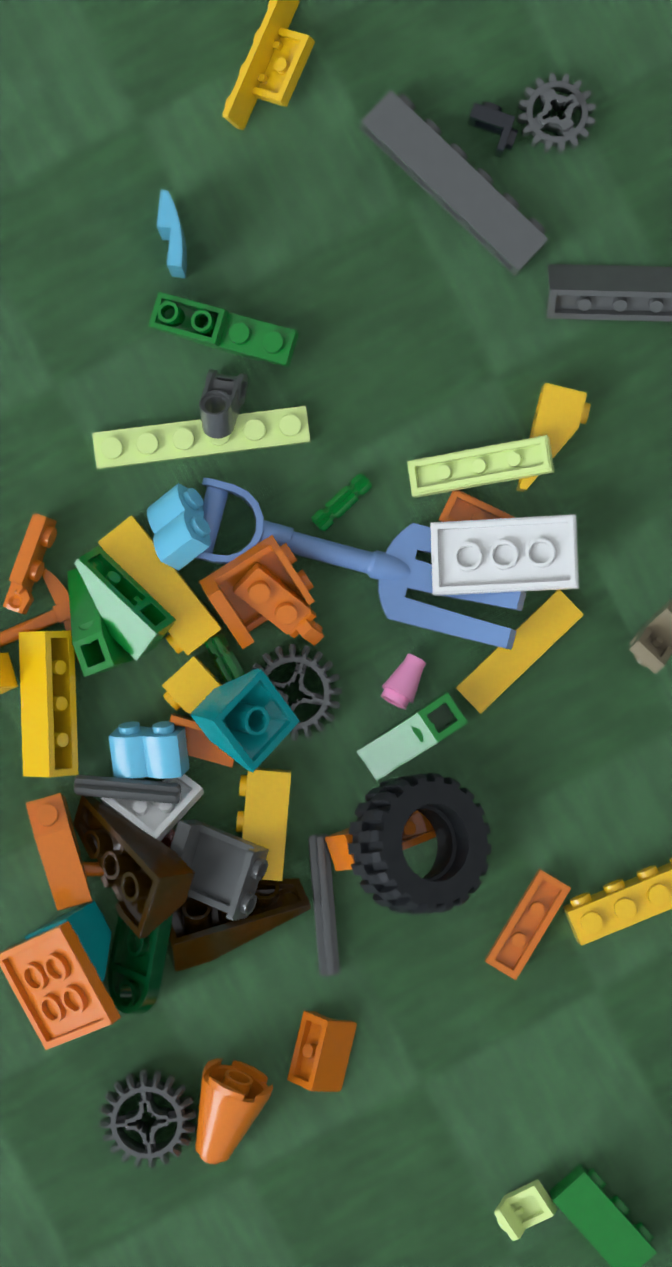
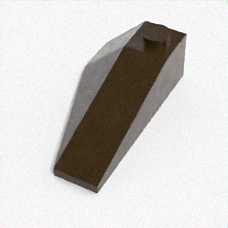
[73,796,195,939]
[167,878,311,972]

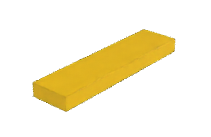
[455,590,584,714]

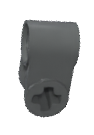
[199,369,248,438]

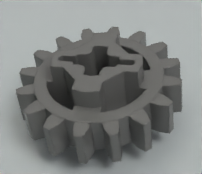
[517,73,596,154]

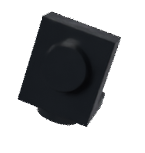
[467,102,518,158]

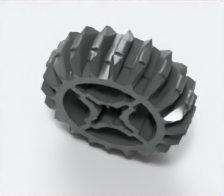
[253,644,342,741]
[99,1069,197,1169]

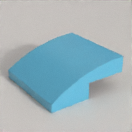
[156,190,187,278]

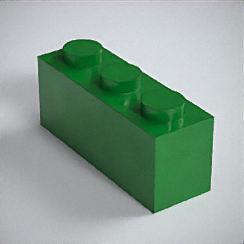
[549,1163,657,1267]

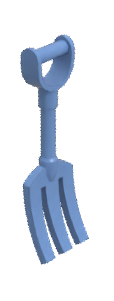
[196,478,527,650]

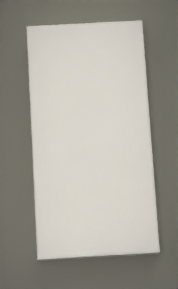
[430,514,579,596]

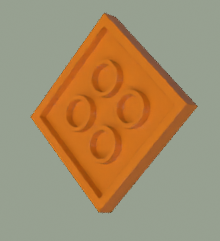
[0,921,121,1050]

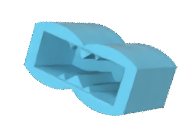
[147,483,211,571]
[109,721,190,779]

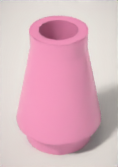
[381,654,426,710]

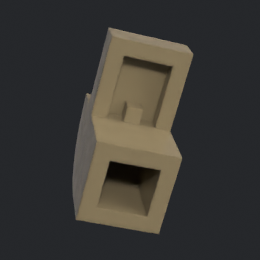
[629,598,672,674]

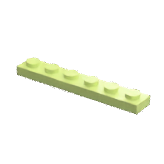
[92,406,310,470]

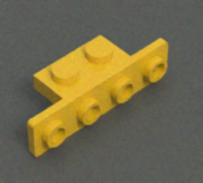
[222,0,315,130]

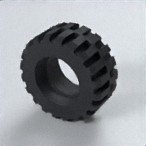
[348,773,492,914]

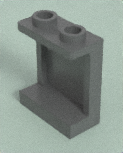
[170,819,269,921]

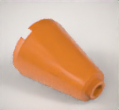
[195,1058,273,1165]

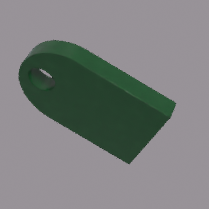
[108,914,173,1014]

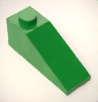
[75,545,176,661]

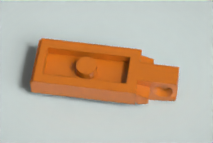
[3,513,57,615]
[233,562,324,646]

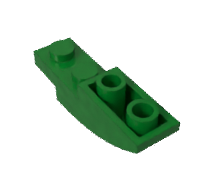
[148,292,299,367]

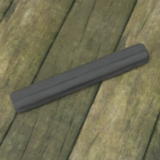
[308,834,340,976]

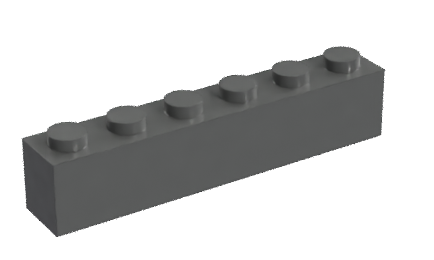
[360,90,548,277]

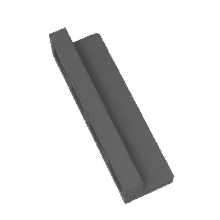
[546,264,672,322]

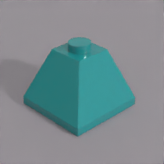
[190,668,300,772]
[24,901,112,982]

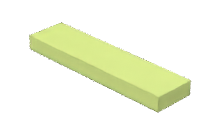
[407,435,554,498]

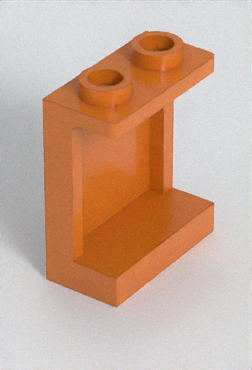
[199,535,315,649]

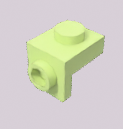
[494,1179,558,1241]

